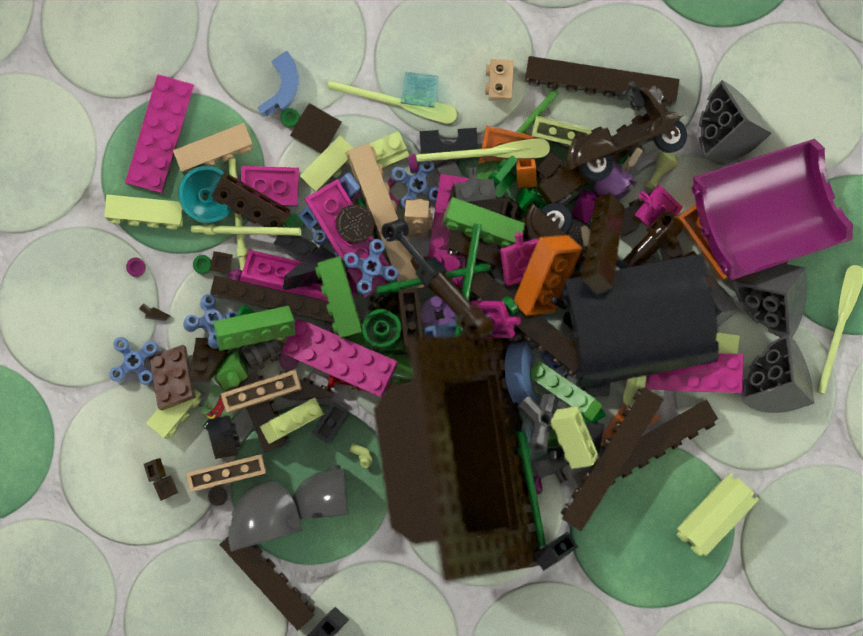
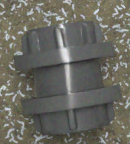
[240,339,281,370]

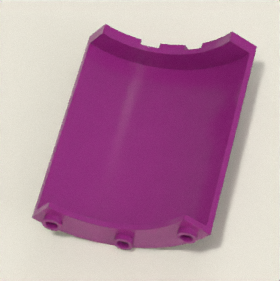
[691,139,853,280]

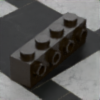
[211,172,290,227]

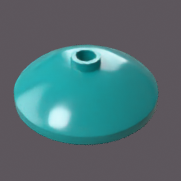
[178,166,231,223]

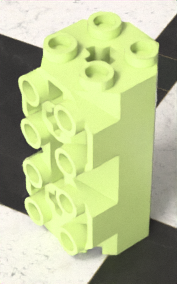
[676,472,759,556]

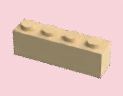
[173,123,254,174]
[221,370,302,414]
[186,454,267,492]

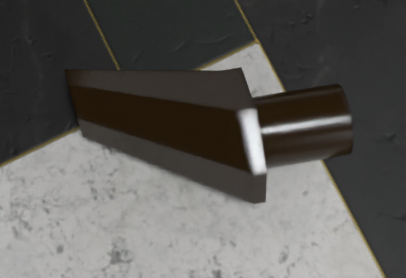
[139,303,171,321]

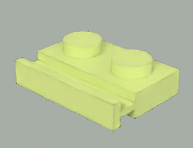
[370,131,409,169]

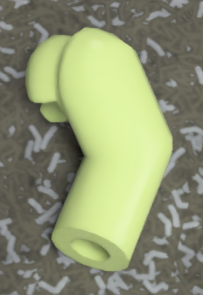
[349,443,373,469]

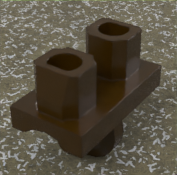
[368,292,399,315]

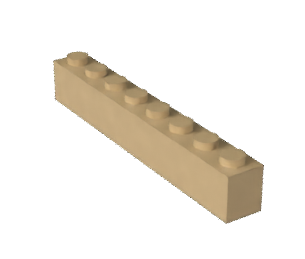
[345,143,424,290]

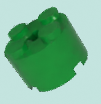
[362,309,401,353]

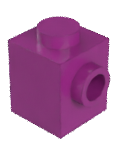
[571,189,599,223]

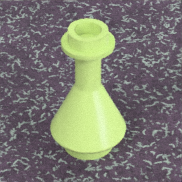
[644,152,678,191]

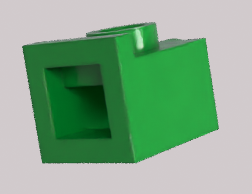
[515,187,547,212]

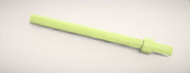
[228,158,248,271]
[191,224,301,236]

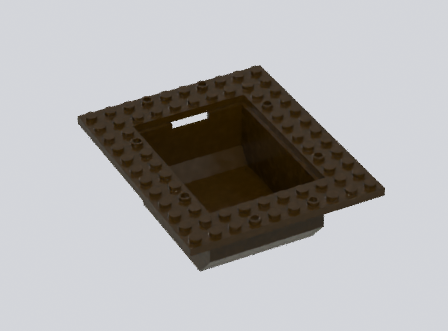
[374,336,540,583]

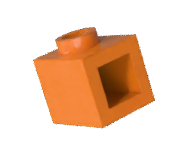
[515,158,537,188]

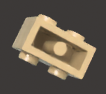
[485,59,514,101]
[405,199,433,238]

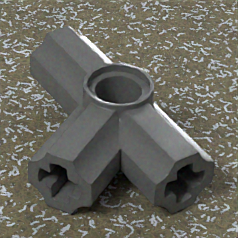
[517,393,559,452]

